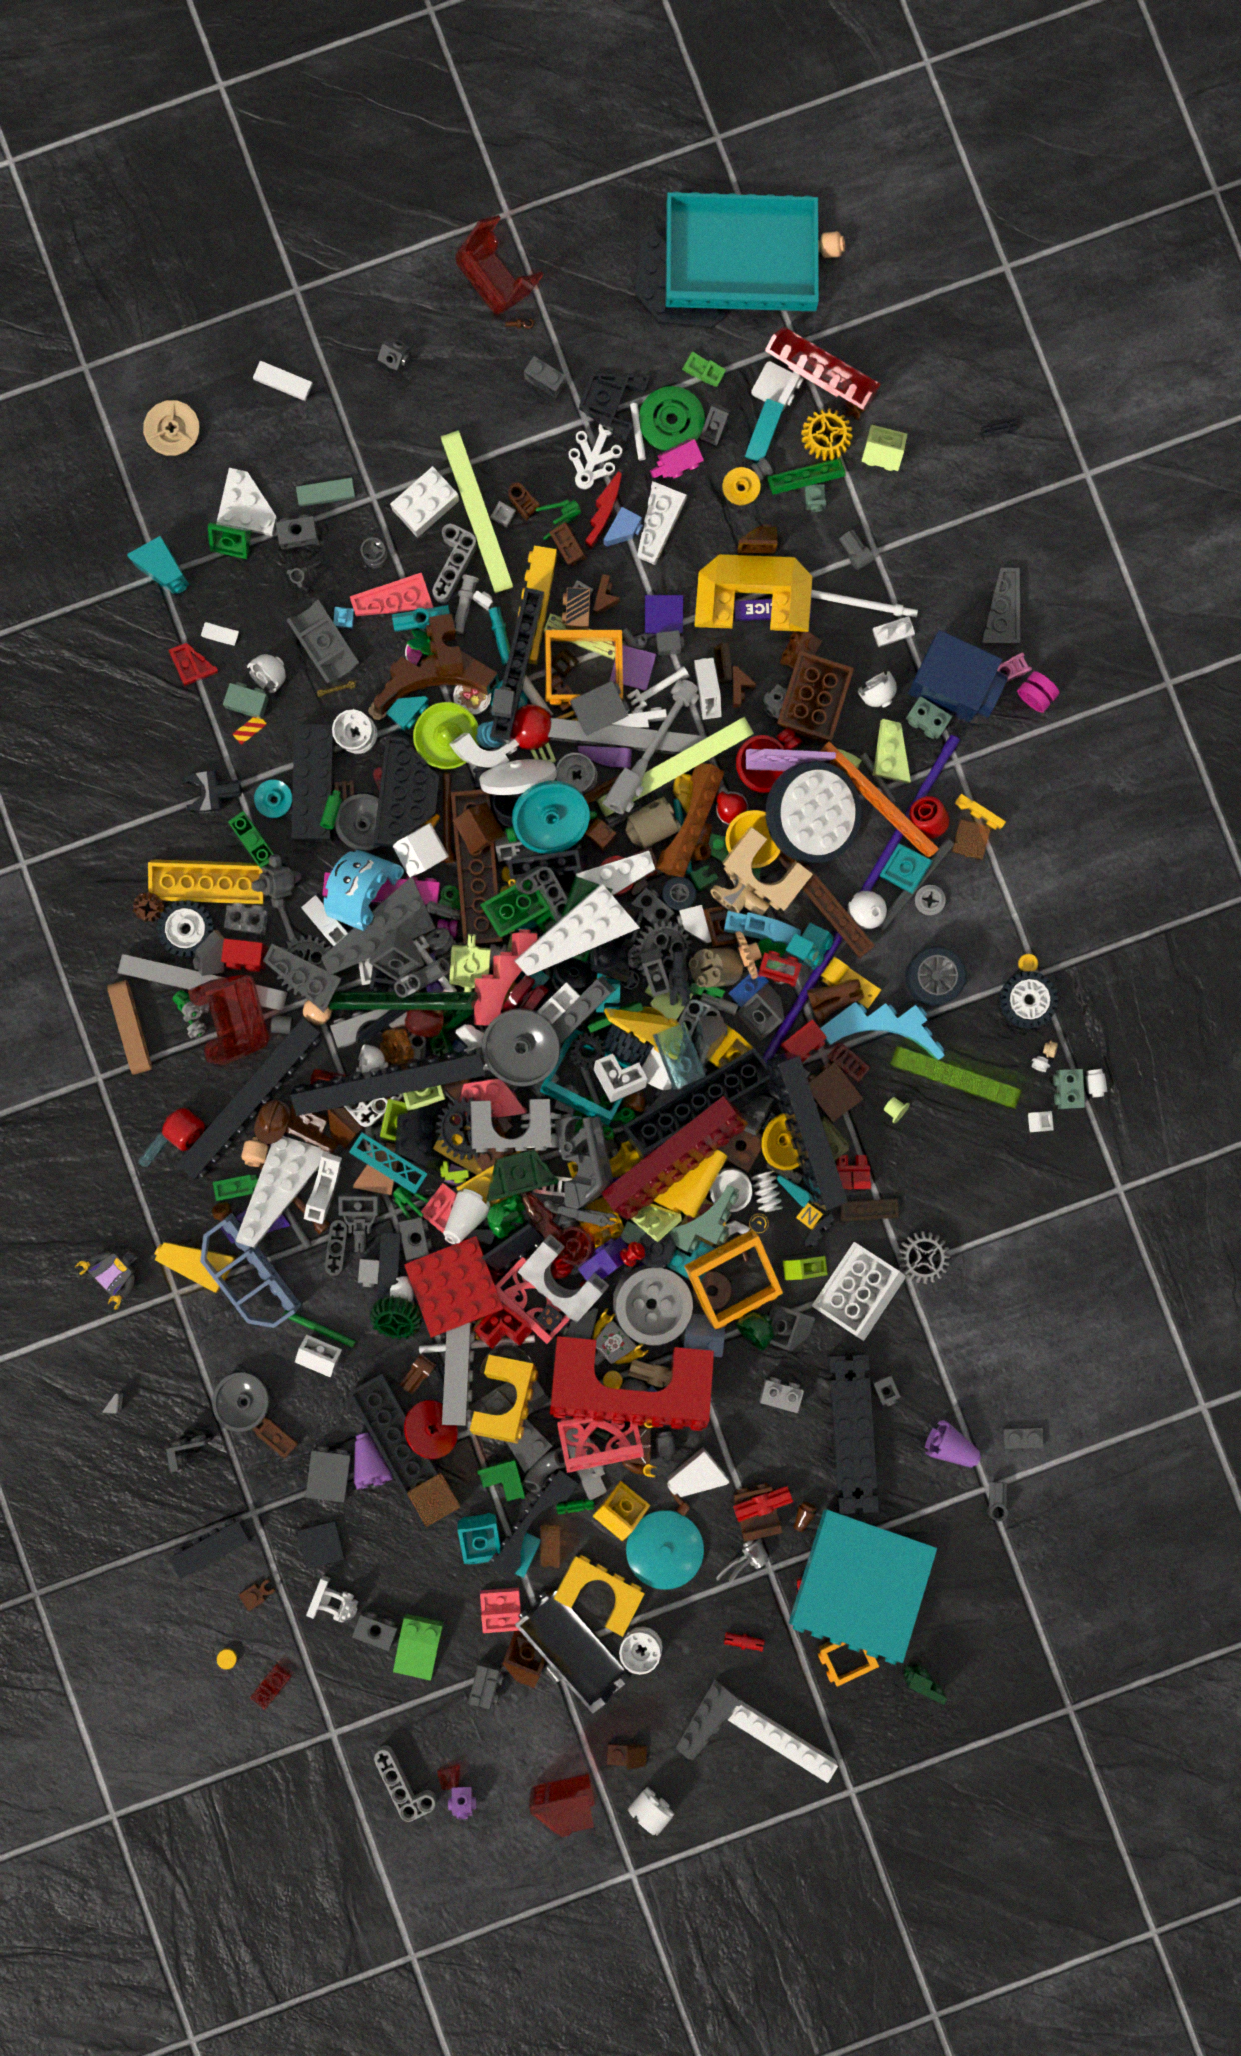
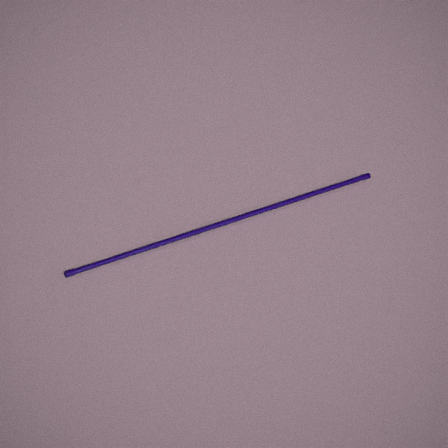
[638,735,960,1267]

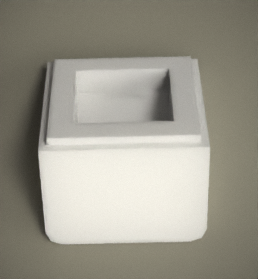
[1028,1111,1054,1132]

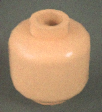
[818,231,845,258]
[241,1137,269,1167]

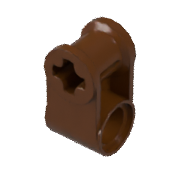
[508,483,541,521]

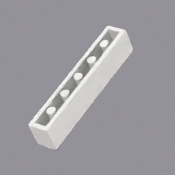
[728,1702,838,1783]

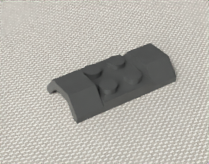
[287,600,359,684]
[468,1380,551,1441]

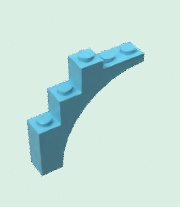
[820,1002,945,1061]

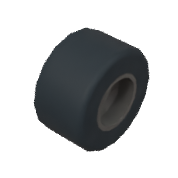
[662,876,696,912]

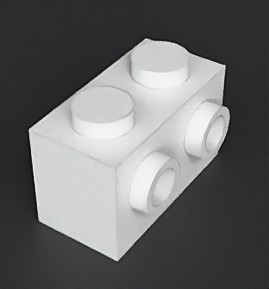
[295,1335,342,1377]

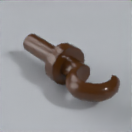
[505,318,534,329]
[523,1196,542,1224]

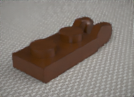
[252,1416,298,1459]

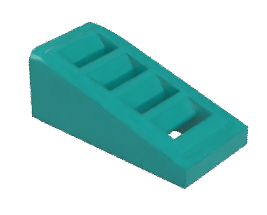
[776,1175,810,1208]

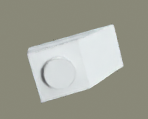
[676,905,711,945]

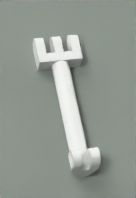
[627,666,690,710]
[413,935,457,992]

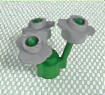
[173,990,215,1038]

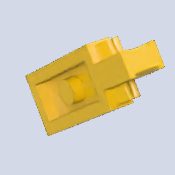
[955,794,1006,830]

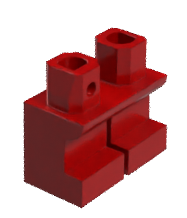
[836,1155,871,1189]

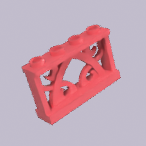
[496,1256,570,1344]
[557,1418,644,1473]

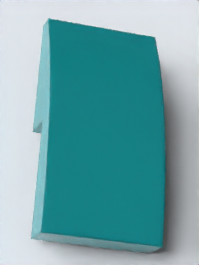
[515,1533,541,1578]

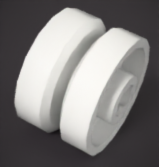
[710,1167,752,1212]

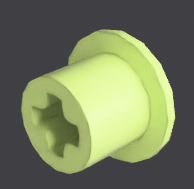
[884,1097,910,1123]

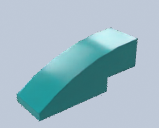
[745,398,784,462]

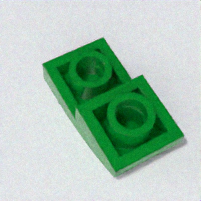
[691,979,725,998]

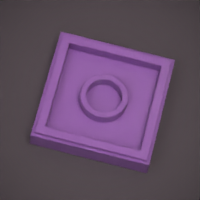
[610,645,656,691]

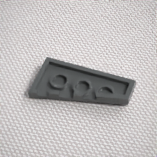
[484,1390,553,1472]
[676,1680,744,1760]

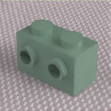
[223,682,269,719]
[906,696,952,739]
[1053,1069,1085,1109]

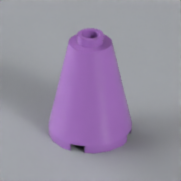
[925,1420,981,1468]

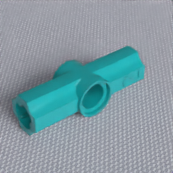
[392,605,450,632]

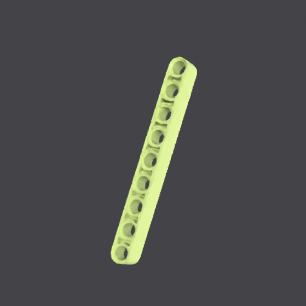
[441,430,513,593]
[596,717,754,817]

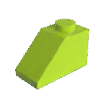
[783,1256,827,1280]

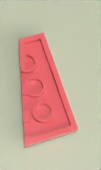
[350,573,433,616]

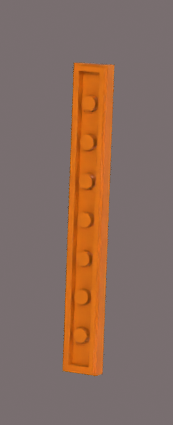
[819,742,939,858]

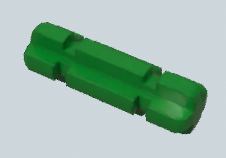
[556,1499,595,1514]

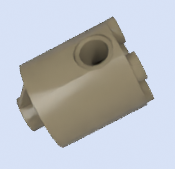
[625,797,681,850]
[689,948,743,988]

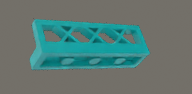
[349,1133,428,1195]

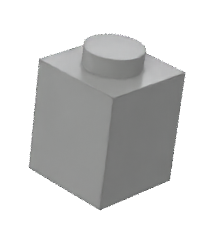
[358,1259,379,1287]

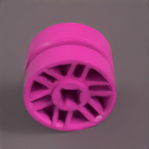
[1017,671,1060,713]

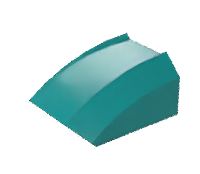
[457,1513,502,1564]

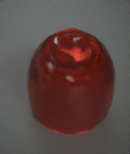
[404,1010,443,1037]

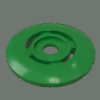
[639,386,705,451]

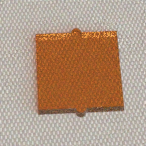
[952,820,991,860]

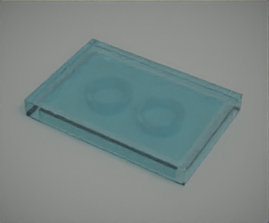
[653,1022,706,1090]

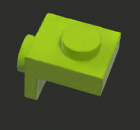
[440,1161,470,1183]

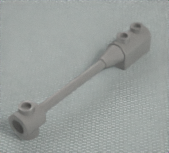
[602,679,699,814]

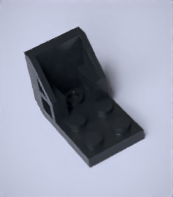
[590,899,643,982]

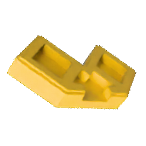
[672,773,693,813]

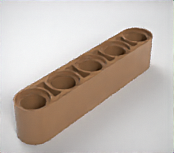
[107,980,152,1075]

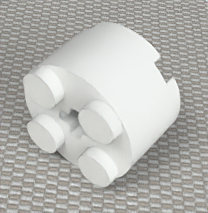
[628,1787,674,1836]

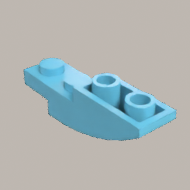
[724,911,801,946]

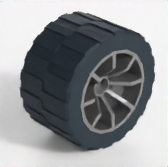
[905,946,967,1006]

